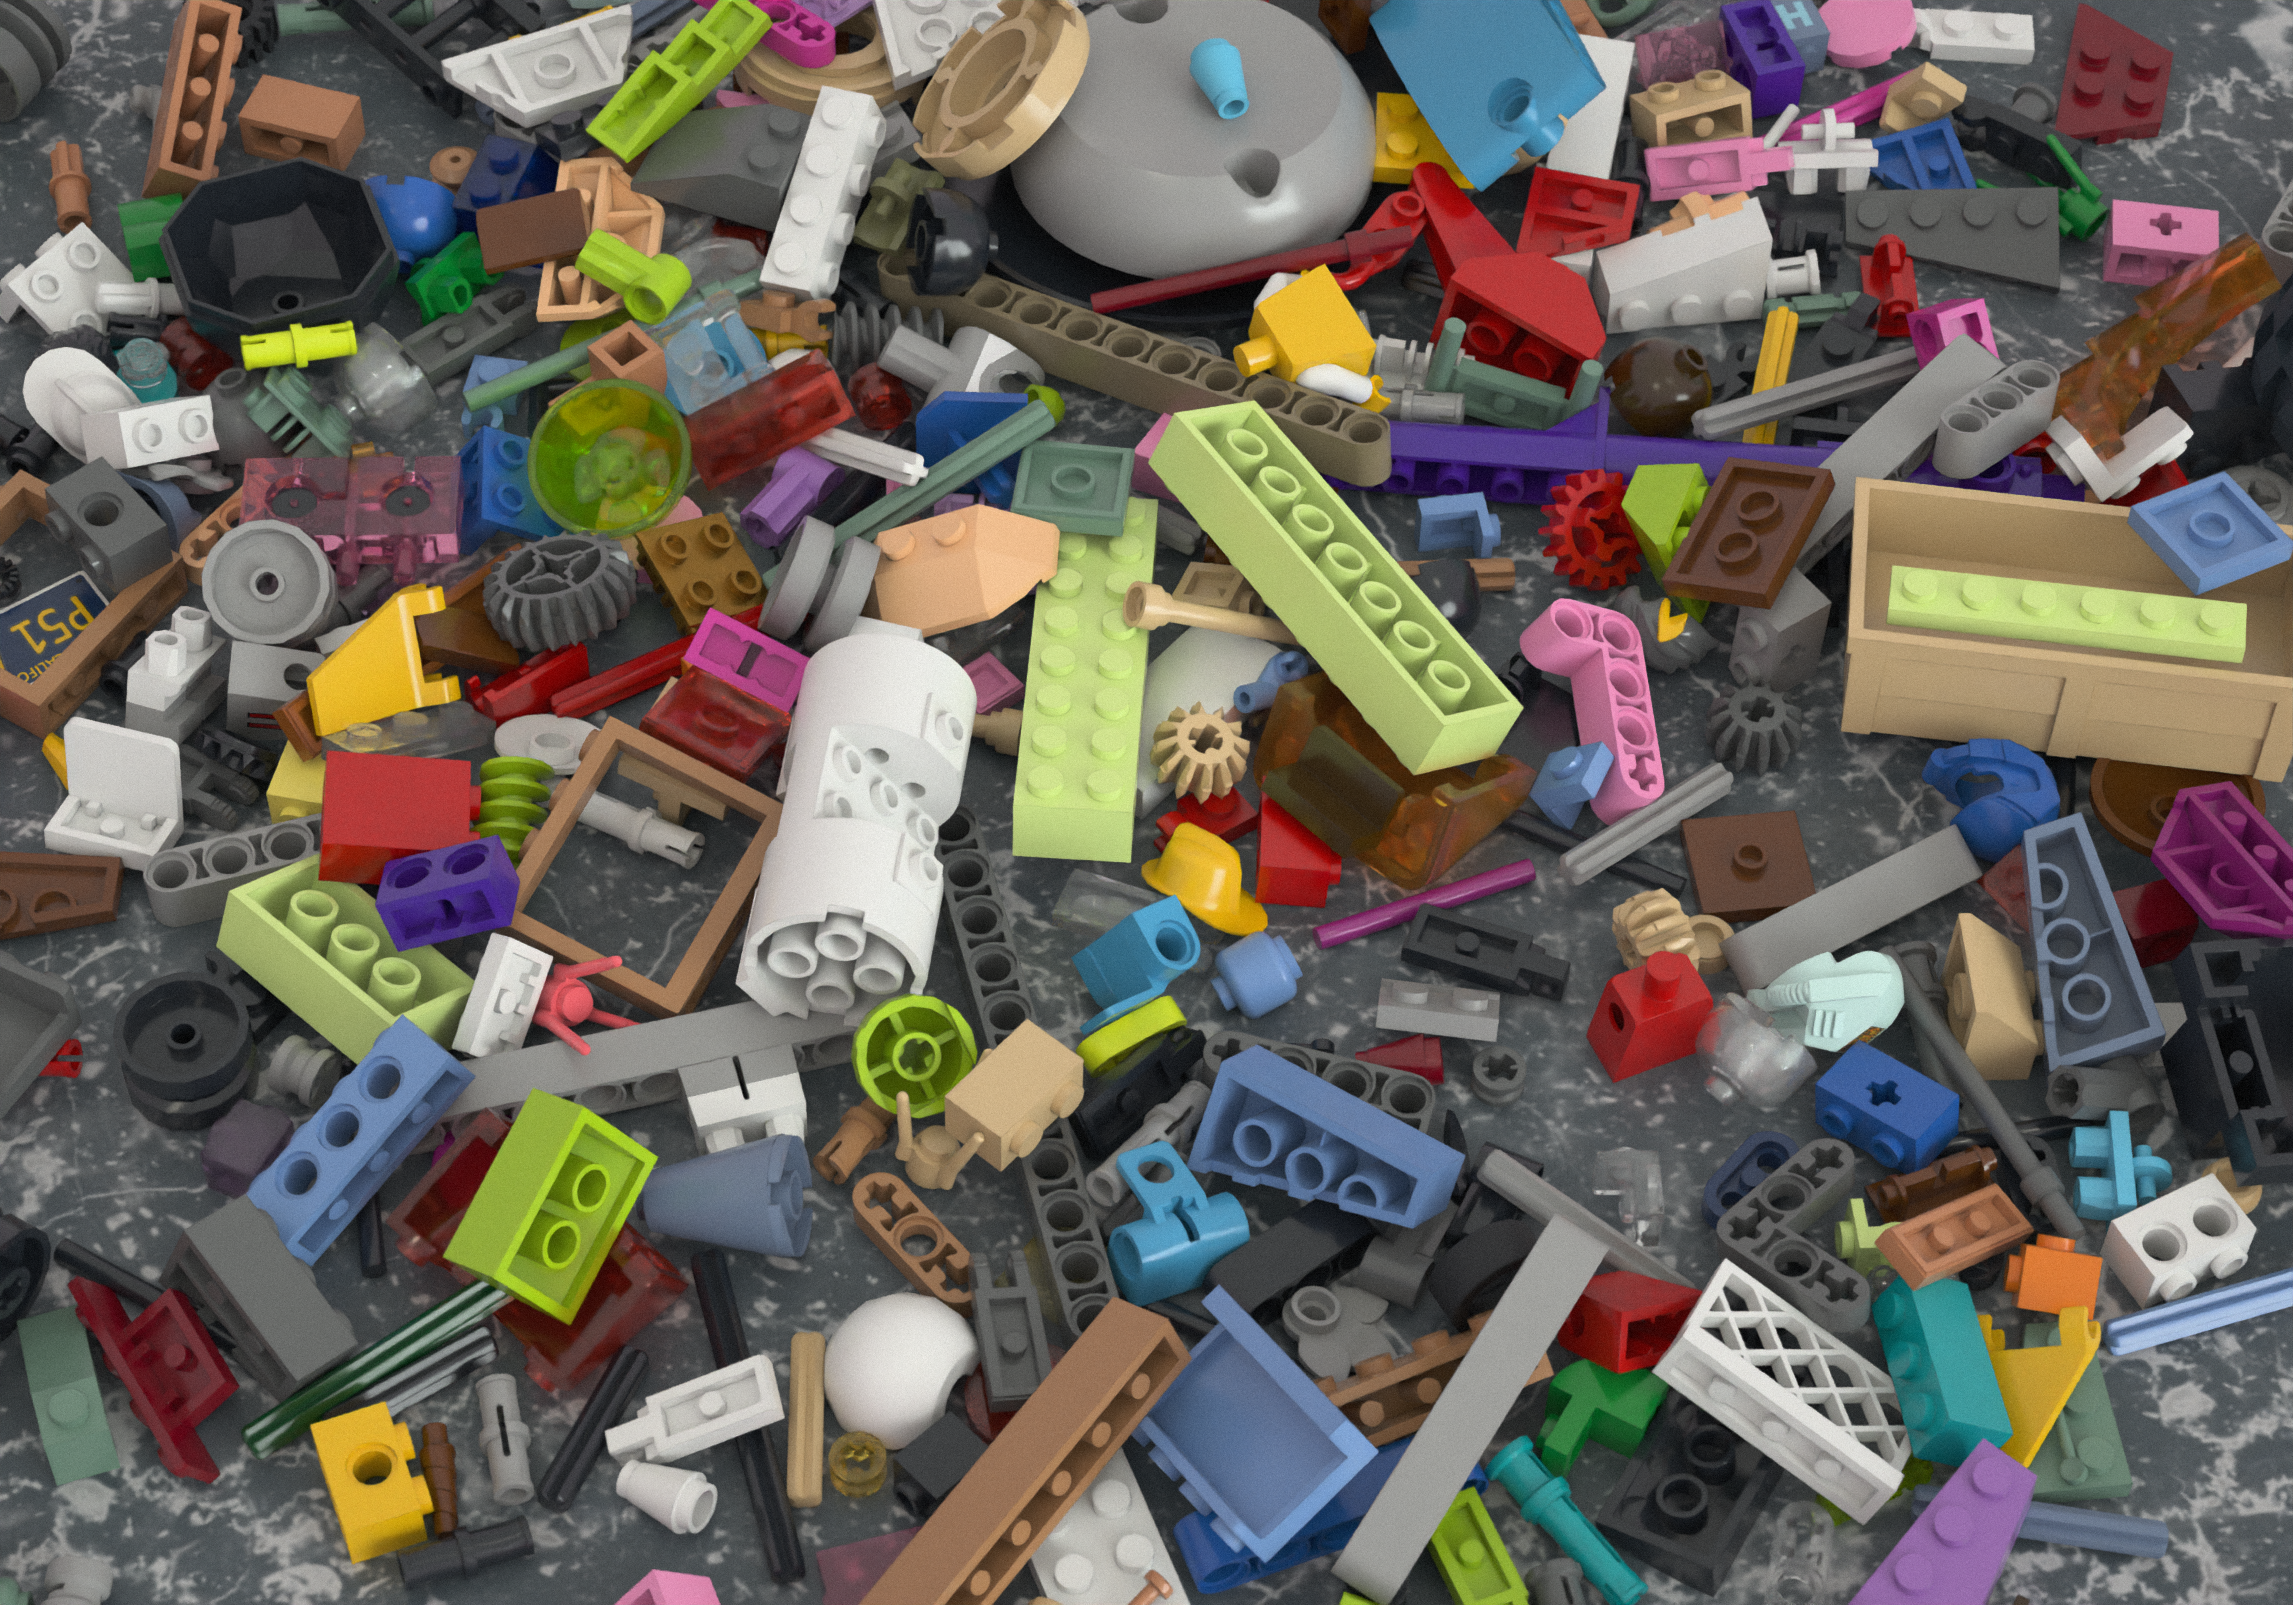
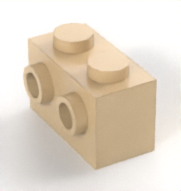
[1630,70,1753,148]
[945,1019,1084,1172]

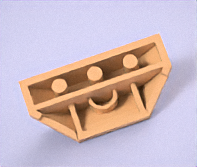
[536,157,665,322]
[860,504,1060,638]

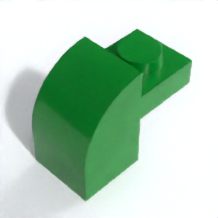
[1535,1359,1669,1479]

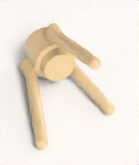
[895,1048,993,1190]

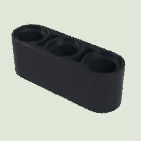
[1201,1199,1381,1329]

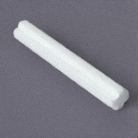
[781,416,928,487]

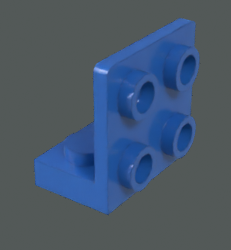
[451,425,582,556]

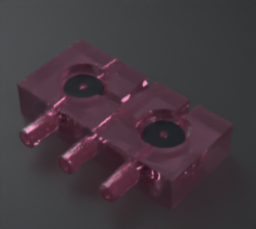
[239,456,464,586]

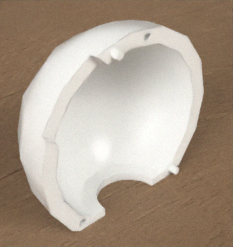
[824,1292,981,1450]

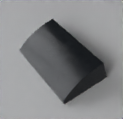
[1595,1328,1821,1598]

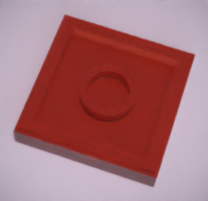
[638,665,792,784]

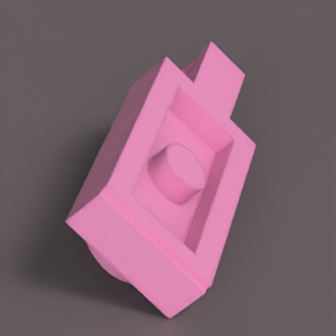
[1644,136,1795,202]

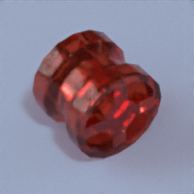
[848,362,912,431]

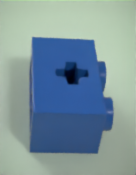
[1815,1040,1959,1175]

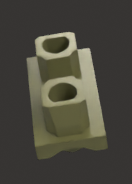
[853,157,945,259]

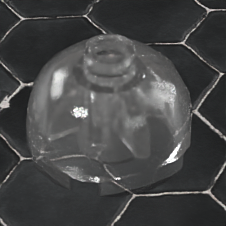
[333,322,438,433]
[1695,992,1818,1108]

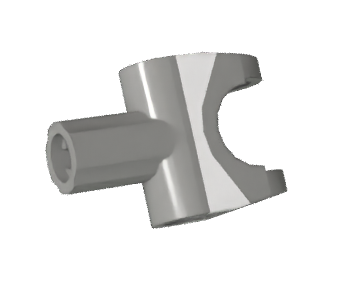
[877,323,1045,409]

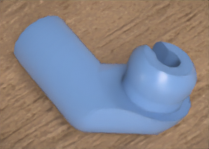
[1233,651,1309,713]

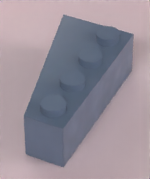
[2021,812,2166,1088]

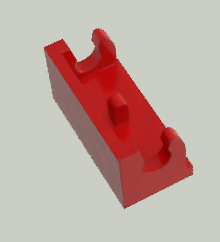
[464,641,590,739]

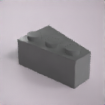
[158,1193,358,1403]

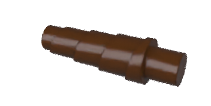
[419,1422,458,1540]

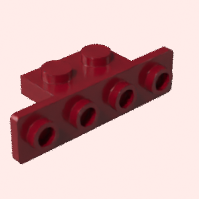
[67,1276,240,1484]

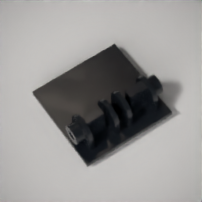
[1745,190,1844,279]
[1489,652,1580,783]

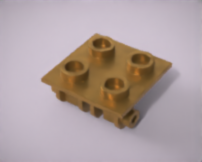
[634,512,768,636]

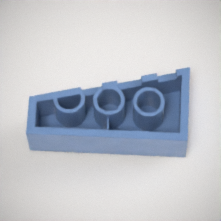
[1187,1045,1466,1229]

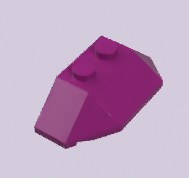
[2150,781,2293,940]

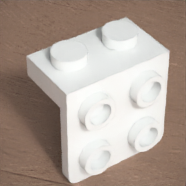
[0,222,142,338]
[2045,407,2194,502]
[44,717,184,871]

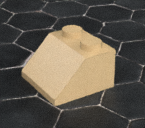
[1940,913,2044,1080]

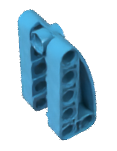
[1369,0,1607,192]

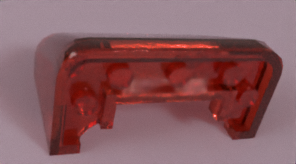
[385,1107,690,1393]

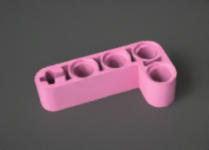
[1520,598,1664,825]

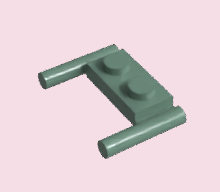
[1423,317,1603,430]

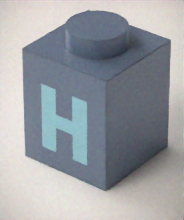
[1770,0,1830,74]

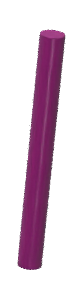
[1312,858,1536,950]

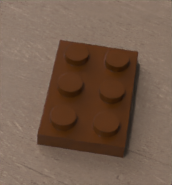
[1662,457,1836,610]

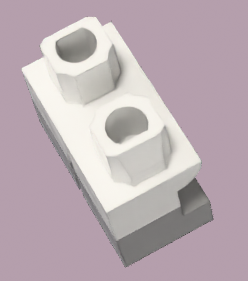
[125,606,228,746]
[678,1043,808,1156]

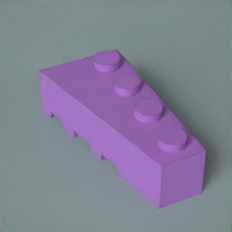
[1848,1438,2037,1605]

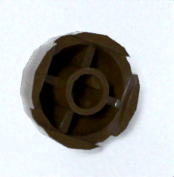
[1604,336,1714,439]

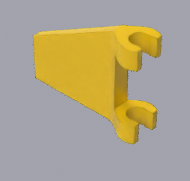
[306,583,461,736]
[1958,1306,2101,1469]

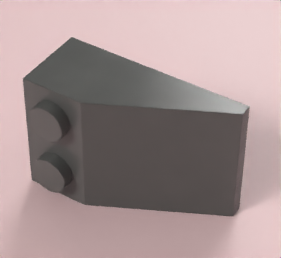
[630,103,812,232]

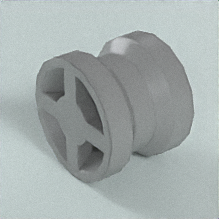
[267,1035,343,1109]

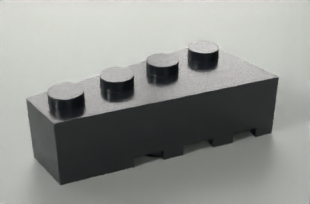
[2147,357,2285,480]

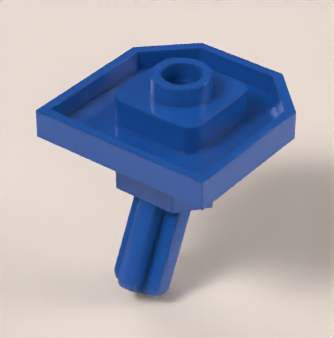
[916,391,1028,510]

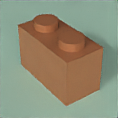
[238,74,366,171]

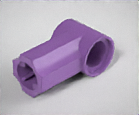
[740,444,845,549]

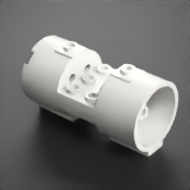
[735,633,977,1027]

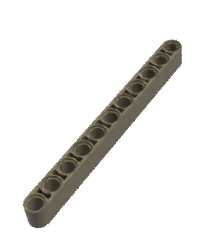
[877,248,1392,487]

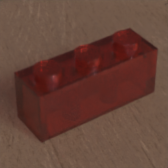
[672,348,856,491]

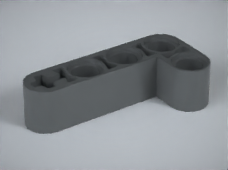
[1202,1031,1435,1136]

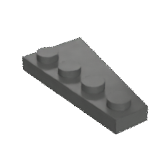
[1845,187,2060,294]

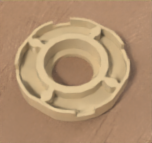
[912,0,1090,180]
[735,4,927,116]

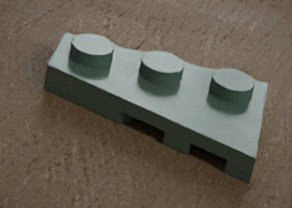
[2021,1320,2133,1504]

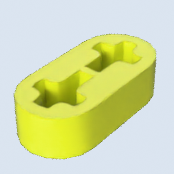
[1075,995,1187,1078]

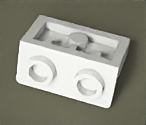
[451,933,553,1059]

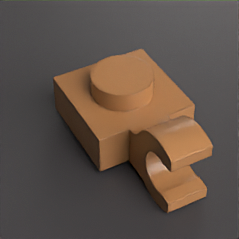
[738,290,836,342]

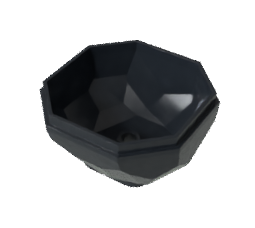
[158,157,400,370]

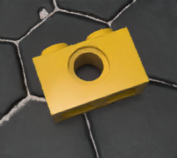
[310,1401,434,1564]

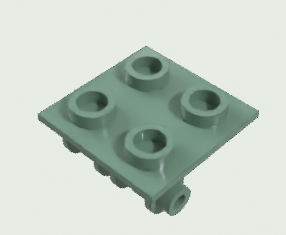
[242,365,354,481]

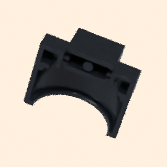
[2159,937,2293,1187]

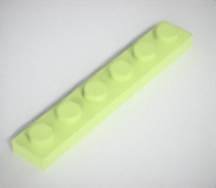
[1886,565,2247,663]

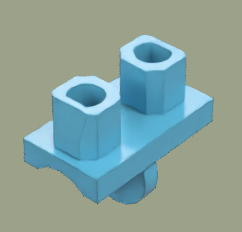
[2068,1110,2172,1234]

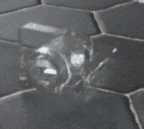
[1591,1147,1665,1247]

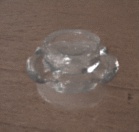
[116,338,170,388]

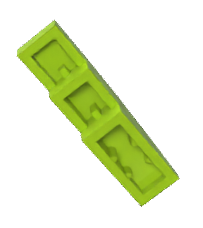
[586,0,773,163]

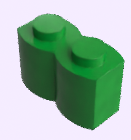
[117,192,183,283]

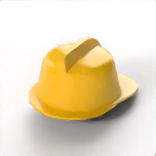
[1141,822,1268,937]

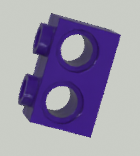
[1713,0,1806,119]
[375,835,520,952]

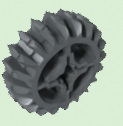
[483,530,637,652]

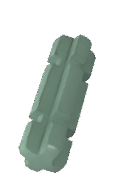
[1762,291,1861,328]

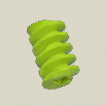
[469,756,555,871]

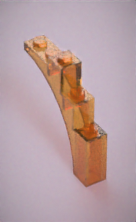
[2051,232,2282,460]

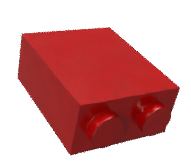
[318,750,481,885]

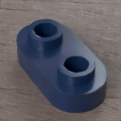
[1701,1131,1800,1230]

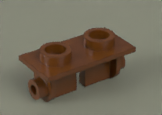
[1864,1145,1998,1224]

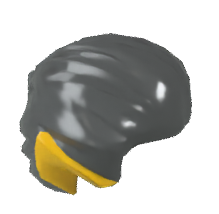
[1614,585,1720,674]

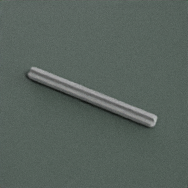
[1691,346,1920,440]

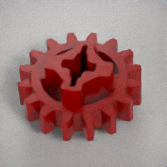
[1538,469,1643,591]

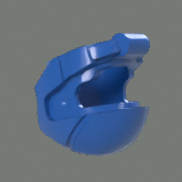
[1922,738,2060,864]

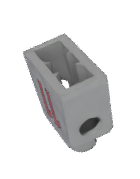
[226,641,326,740]

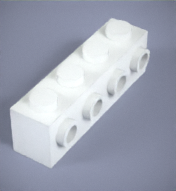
[759,86,887,315]

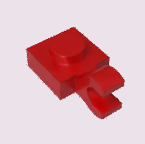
[1153,785,1259,854]

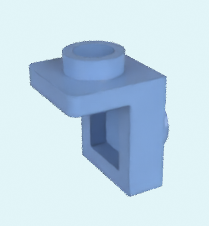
[1414,492,1501,559]
[1529,741,1615,830]

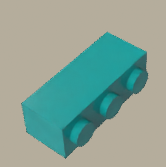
[1871,1274,2013,1467]

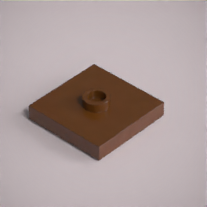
[1679,810,1816,923]

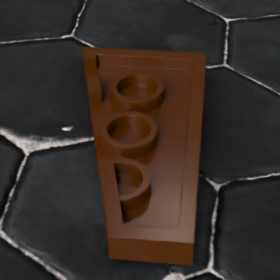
[0,851,125,940]

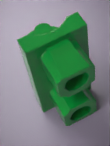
[405,232,504,327]

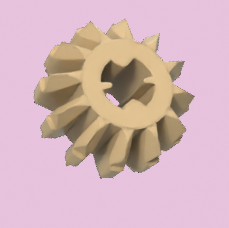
[1149,701,1250,804]
[1612,888,1700,972]

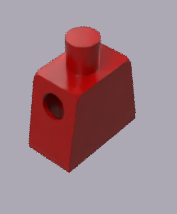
[1586,951,1715,1083]
[1557,1271,1704,1374]

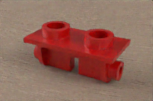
[1859,234,1919,337]

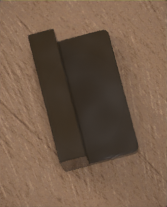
[1261,725,1405,859]

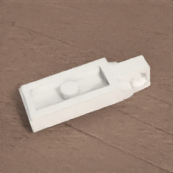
[1900,8,2035,65]
[605,1354,785,1466]

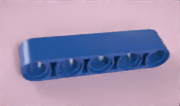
[1172,1435,1489,1594]

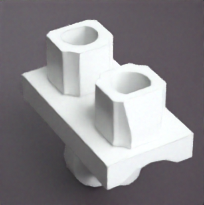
[1777,108,1878,195]

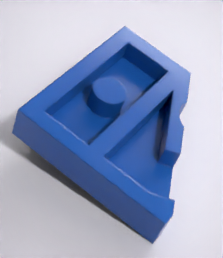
[1870,117,1977,190]

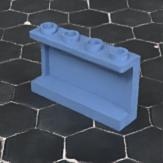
[1131,1285,1379,1563]

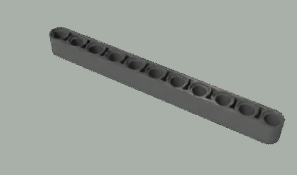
[934,804,1119,1353]

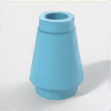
[1189,38,1249,119]

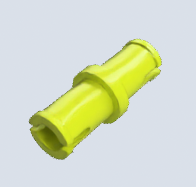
[240,320,357,371]

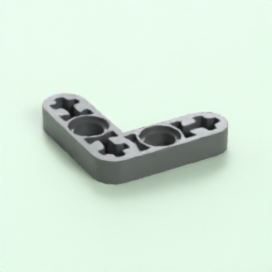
[1716,1138,1870,1333]

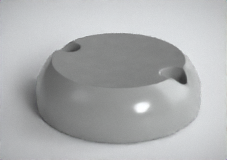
[1010,0,1377,279]

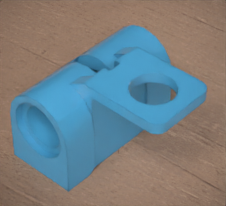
[1071,894,1200,1036]
[1106,1141,1250,1307]

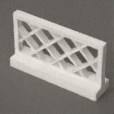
[1652,1258,1912,1525]

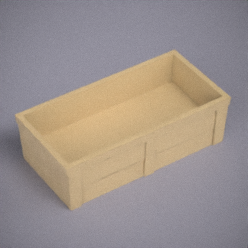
[1841,477,2293,782]

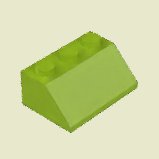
[443,1088,658,1325]

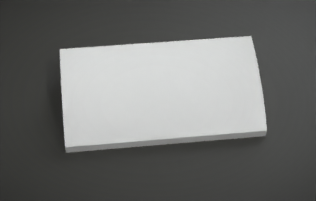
[1135,626,1284,819]

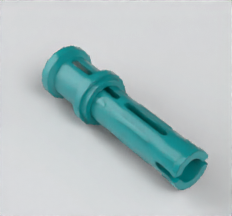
[1484,1435,1649,1605]

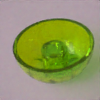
[527,378,693,541]

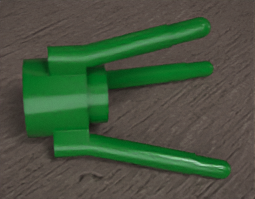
[1975,134,2110,242]

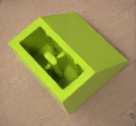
[1621,463,1711,623]

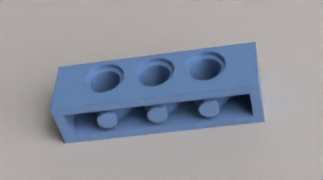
[246,1014,476,1267]

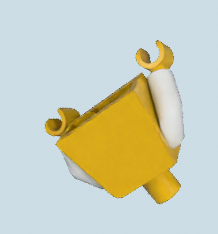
[1233,264,1391,414]

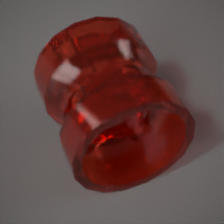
[158,316,234,391]

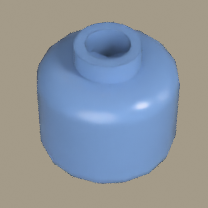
[1210,931,1303,1019]

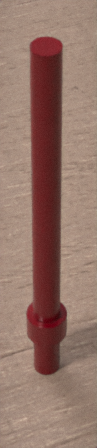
[1090,225,1414,314]

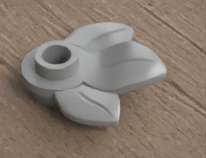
[124,455,234,494]
[1281,1286,1398,1383]

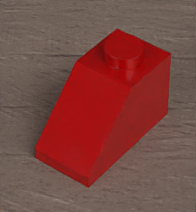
[1255,776,1342,908]

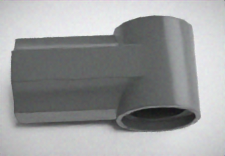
[2045,1055,2166,1136]
[1356,1200,1459,1311]

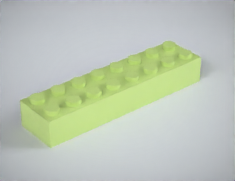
[1148,400,1524,775]
[1012,497,1159,863]

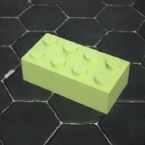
[216,853,475,1065]

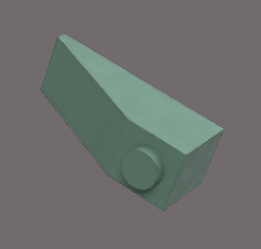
[17,1304,121,1486]

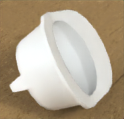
[23,347,142,464]

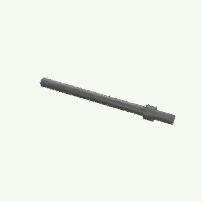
[1878,945,2086,1241]

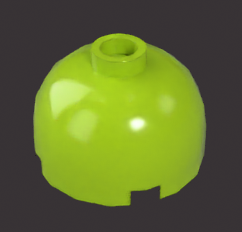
[851,993,977,1118]

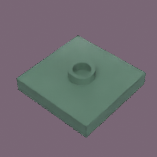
[1010,440,1135,537]

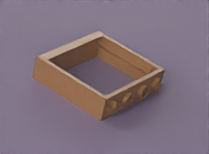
[0,469,188,740]
[494,716,784,1020]

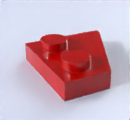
[1516,166,1640,258]

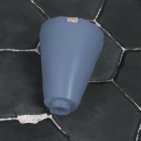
[635,1133,813,1259]

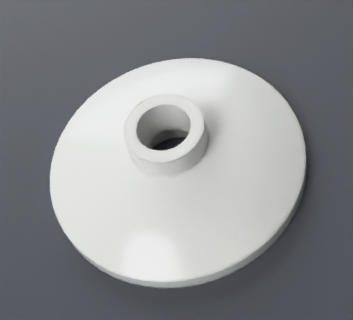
[494,714,601,777]

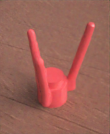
[532,955,640,1056]

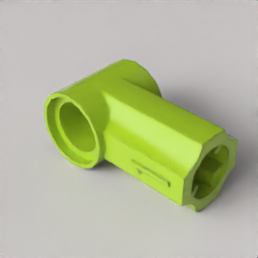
[574,228,692,325]

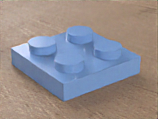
[2127,471,2293,596]

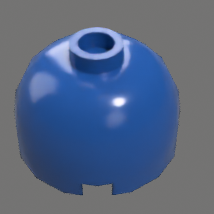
[365,175,460,274]

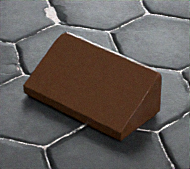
[476,188,591,275]
[413,606,520,676]

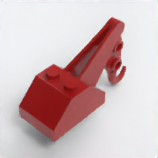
[1308,162,1607,400]

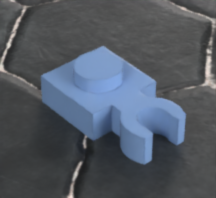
[461,355,528,439]

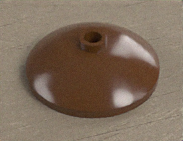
[2088,757,2266,858]

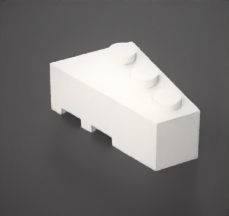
[1592,197,1773,334]

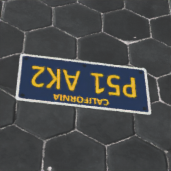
[0,571,109,684]

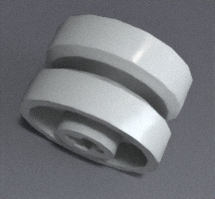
[757,515,881,654]
[201,519,339,650]

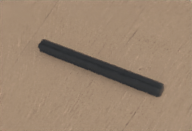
[691,1249,806,1585]

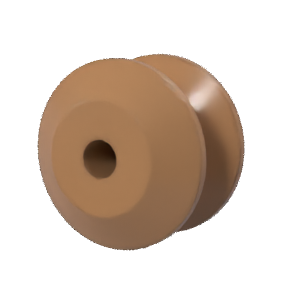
[430,146,485,202]

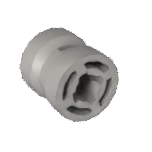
[40,1556,114,1605]

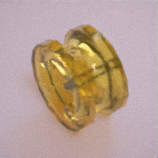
[829,1431,887,1498]

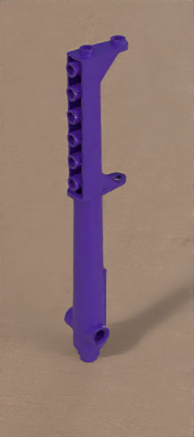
[1317,386,2085,507]

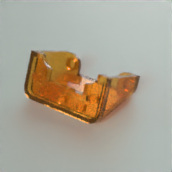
[1253,671,1537,890]

